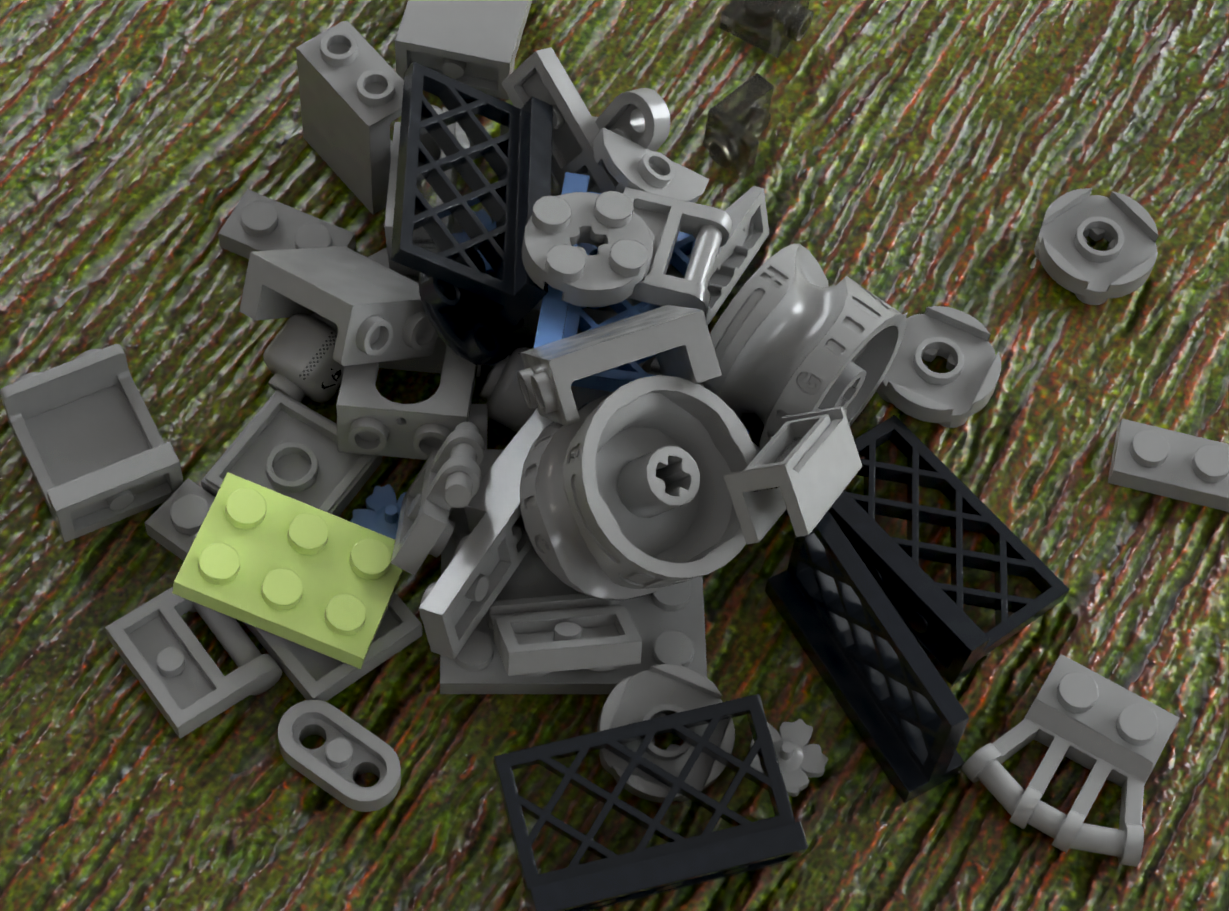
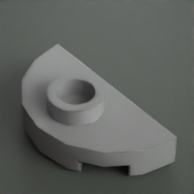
[593,127,709,203]

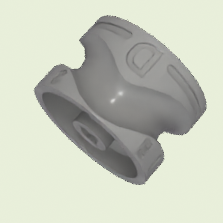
[698,243,907,450]
[520,375,757,601]

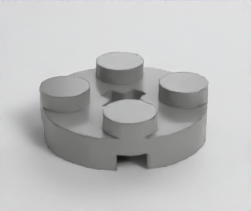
[1034,188,1158,305]
[522,191,653,307]
[877,306,1001,428]
[597,664,735,803]

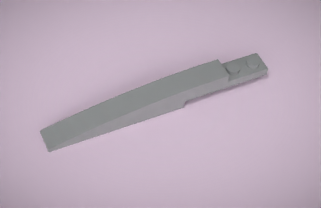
[419,186,769,659]

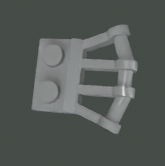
[961,654,1179,867]

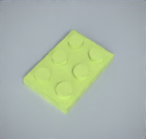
[172,472,404,669]

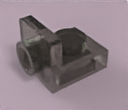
[719,0,814,58]
[702,73,774,179]

